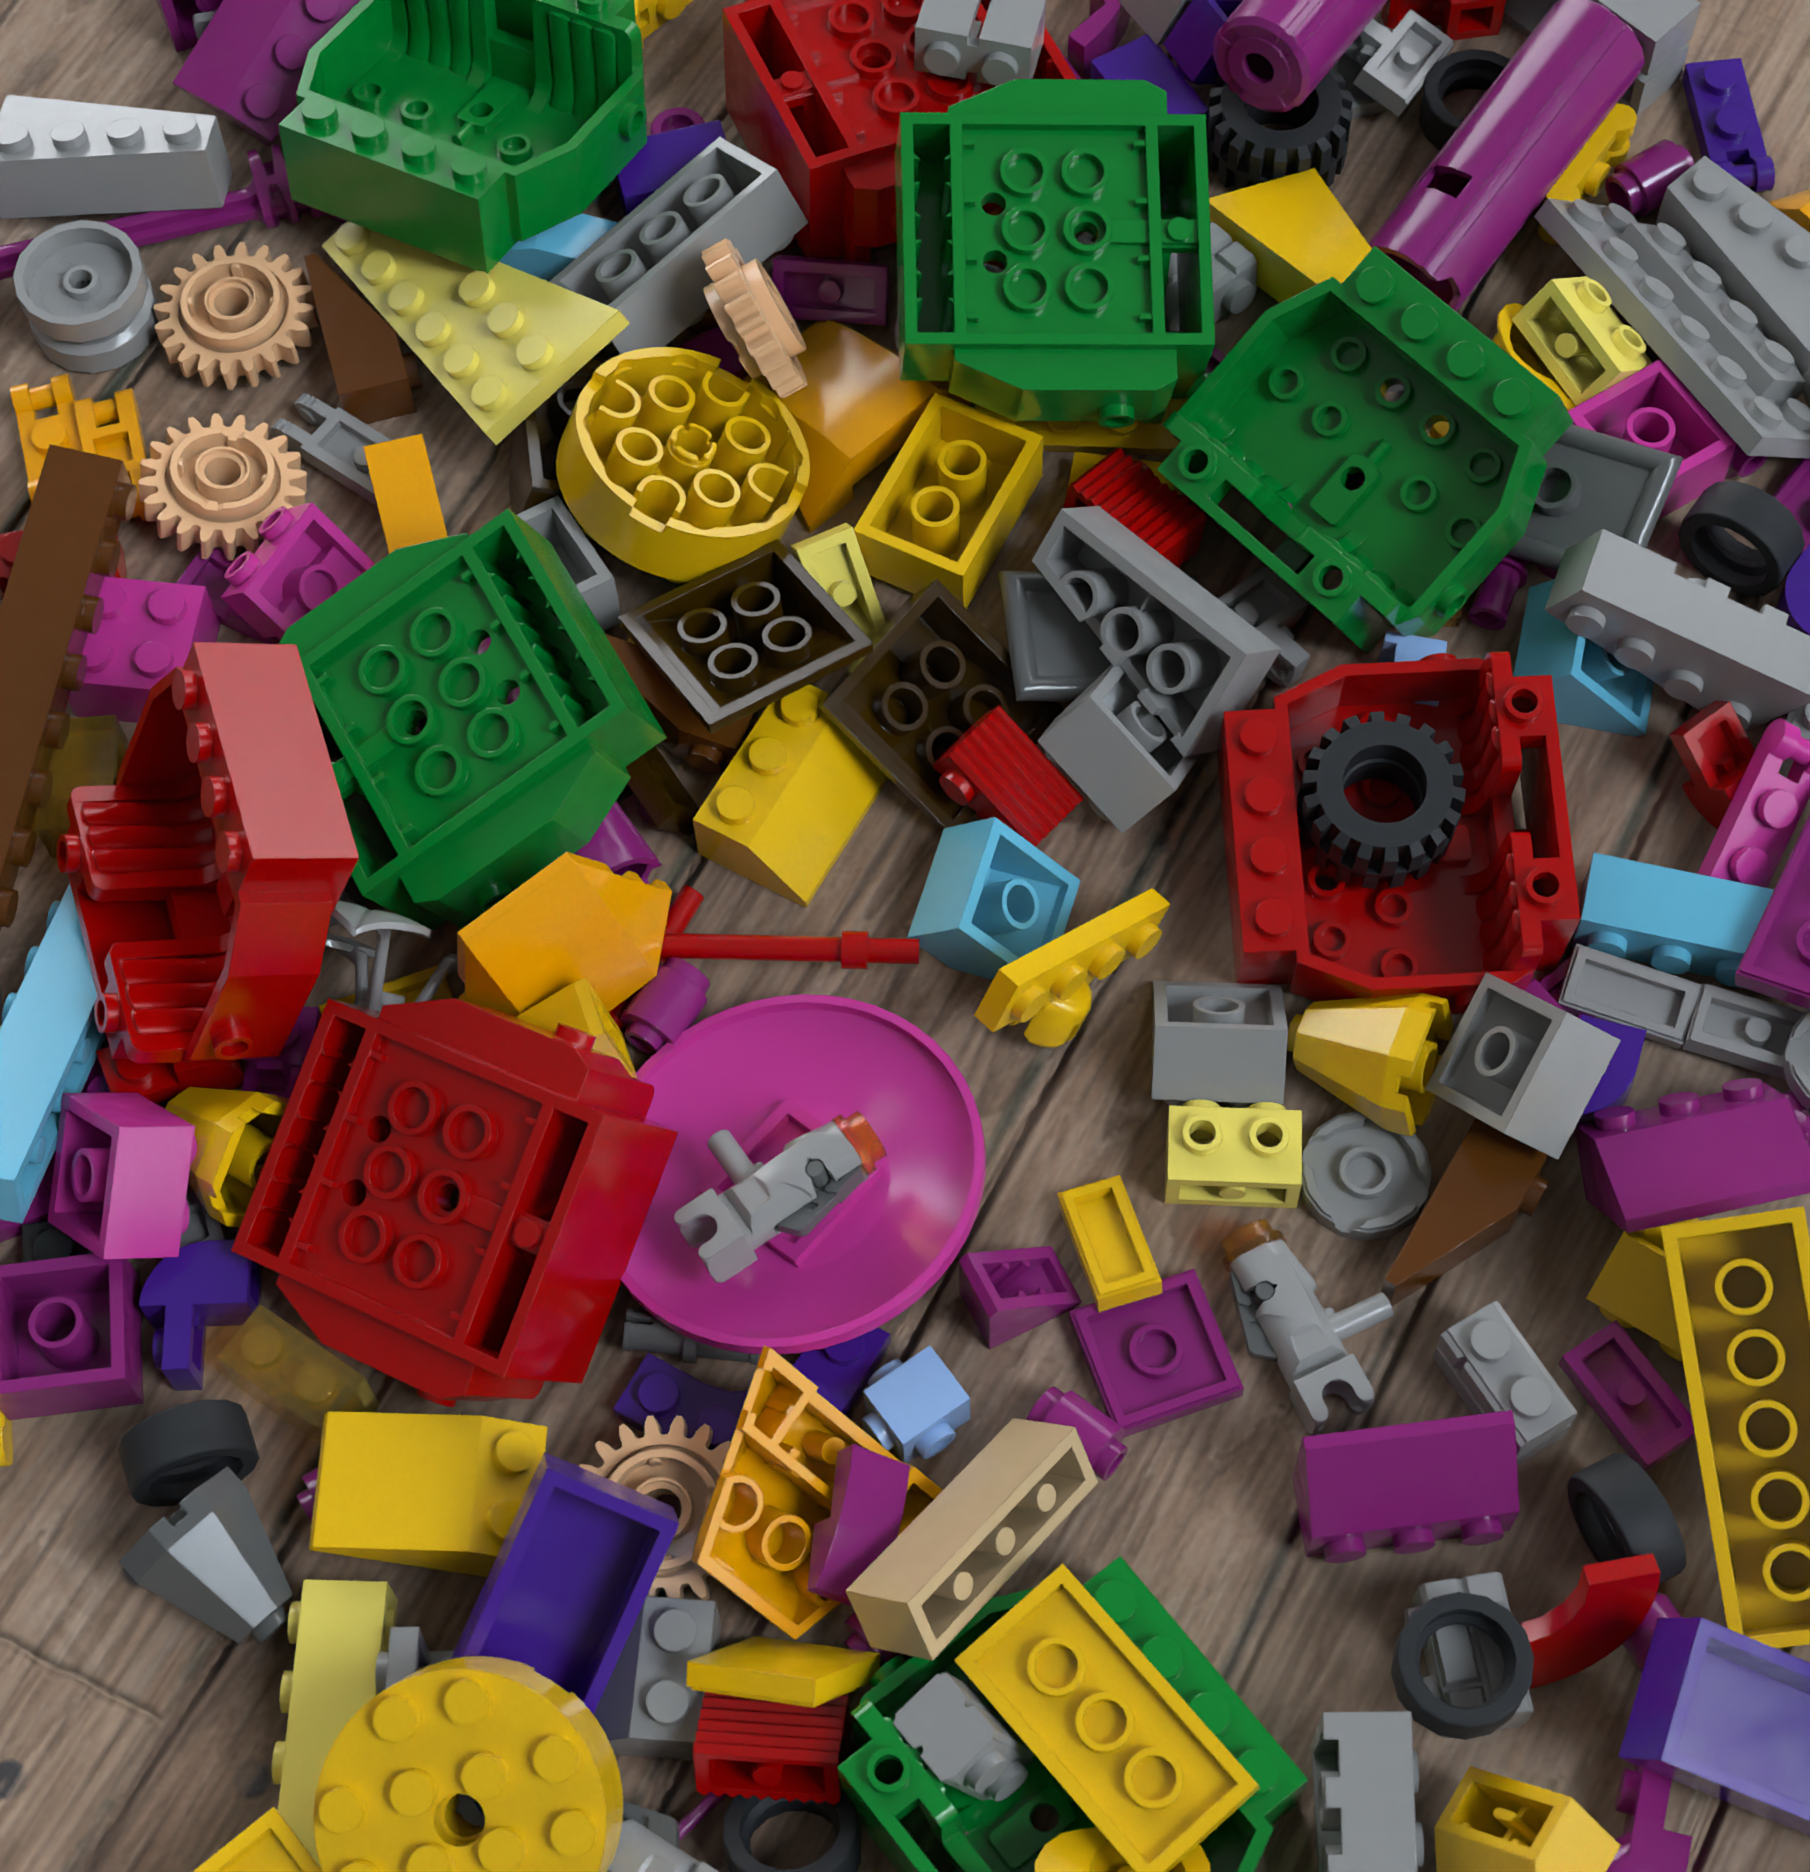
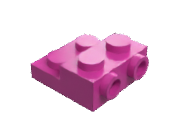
[221,502,375,641]

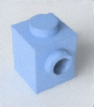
[861,1345,971,1463]

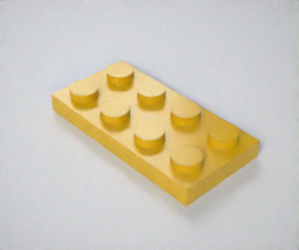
[954,1563,1260,1872]

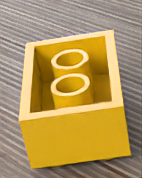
[854,393,1043,609]

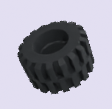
[1206,69,1353,190]
[1297,711,1466,889]

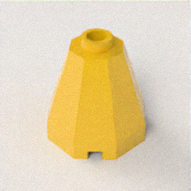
[1287,993,1453,1137]
[165,1087,290,1228]

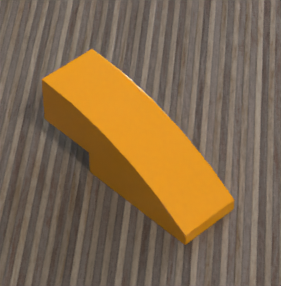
[363,434,448,554]

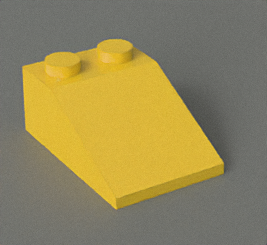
[309,1411,547,1577]

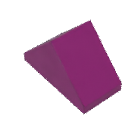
[959,1246,1082,1350]

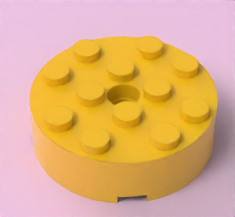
[556,347,810,583]
[313,1656,623,1872]

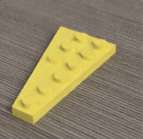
[321,221,630,445]

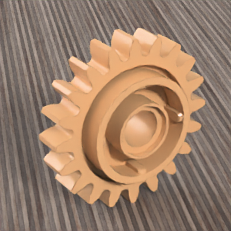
[701,238,808,399]
[154,242,318,390]
[138,413,307,561]
[579,1415,731,1600]

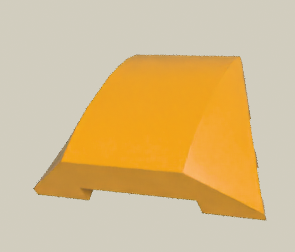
[742,320,972,534]
[457,852,672,1017]
[691,1345,943,1640]

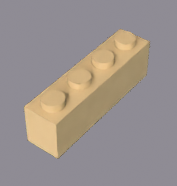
[846,1418,1098,1661]

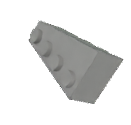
[1032,506,1281,757]
[1544,529,1810,732]
[1311,1711,1424,1872]

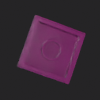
[1069,1269,1244,1438]

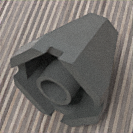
[118,1466,294,1645]

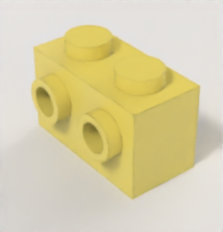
[1512,276,1653,406]
[1165,1099,1302,1209]

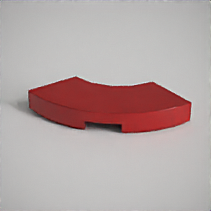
[1520,1553,1660,1689]

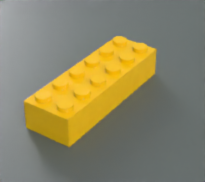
[1660,1206,1810,1648]

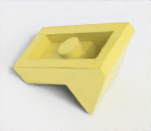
[790,523,886,640]

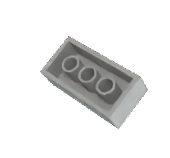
[549,137,809,358]

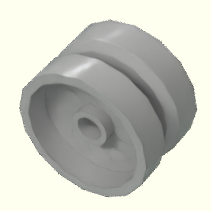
[13,220,159,373]

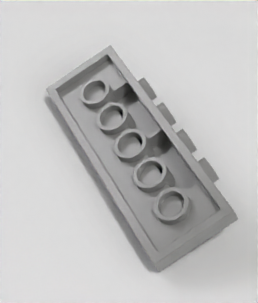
[1534,198,1810,458]

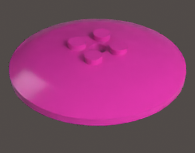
[621,994,986,1354]

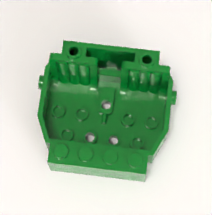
[278,0,648,274]
[895,79,1215,428]
[1157,246,1574,654]
[279,508,667,931]
[837,1556,1308,1872]

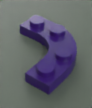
[613,1327,891,1450]

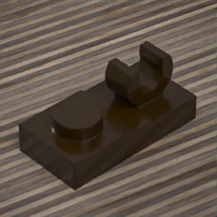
[618,746,699,836]

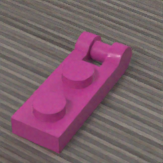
[1697,718,1810,888]

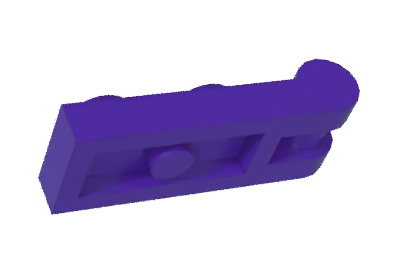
[1681,58,1775,193]

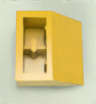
[1434,1766,1621,1872]

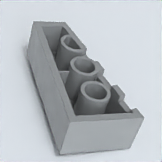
[0,95,233,219]
[1655,156,1810,399]

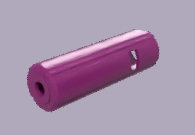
[1213,0,1388,112]
[1368,0,1645,312]

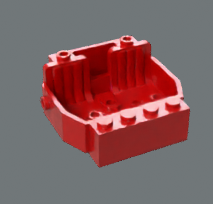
[722,0,1077,262]
[57,642,359,1064]
[1217,651,1581,1014]
[231,998,679,1407]

